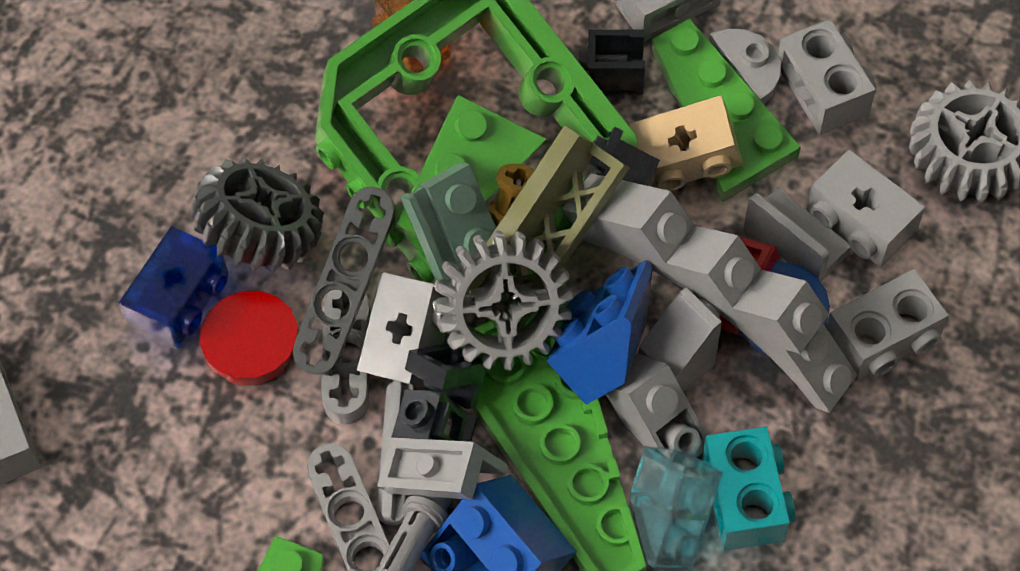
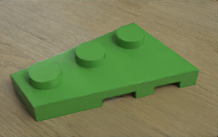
[394,95,546,241]

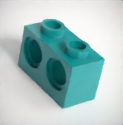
[703,426,796,551]

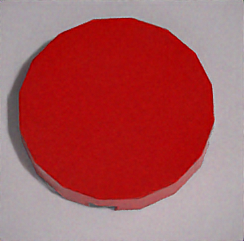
[199,291,299,386]

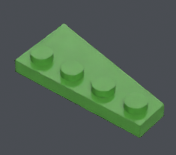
[651,18,801,202]

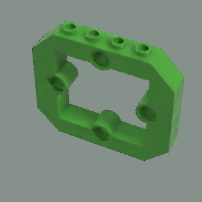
[315,0,637,303]

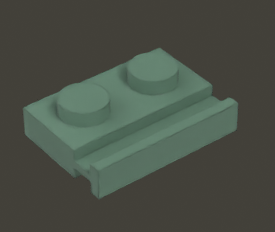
[400,162,496,280]

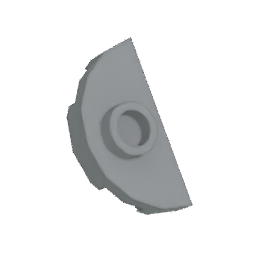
[709,28,781,104]

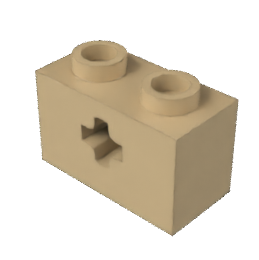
[630,95,743,191]

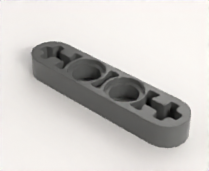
[293,187,396,375]

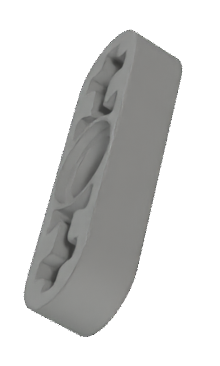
[321,290,371,424]

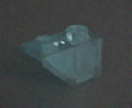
[630,446,723,571]

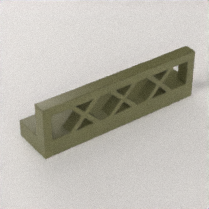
[465,125,630,331]

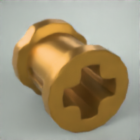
[488,163,534,226]

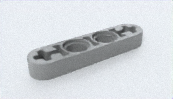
[307,443,389,571]

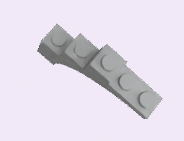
[562,174,858,413]

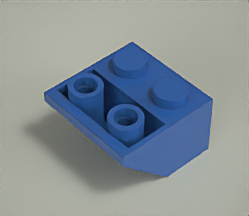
[547,260,653,405]
[420,475,577,571]

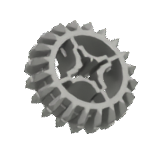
[909,80,1020,204]
[433,230,574,371]

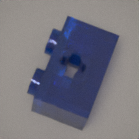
[118,226,228,349]

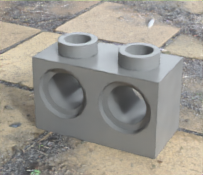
[778,19,876,135]
[826,269,949,381]

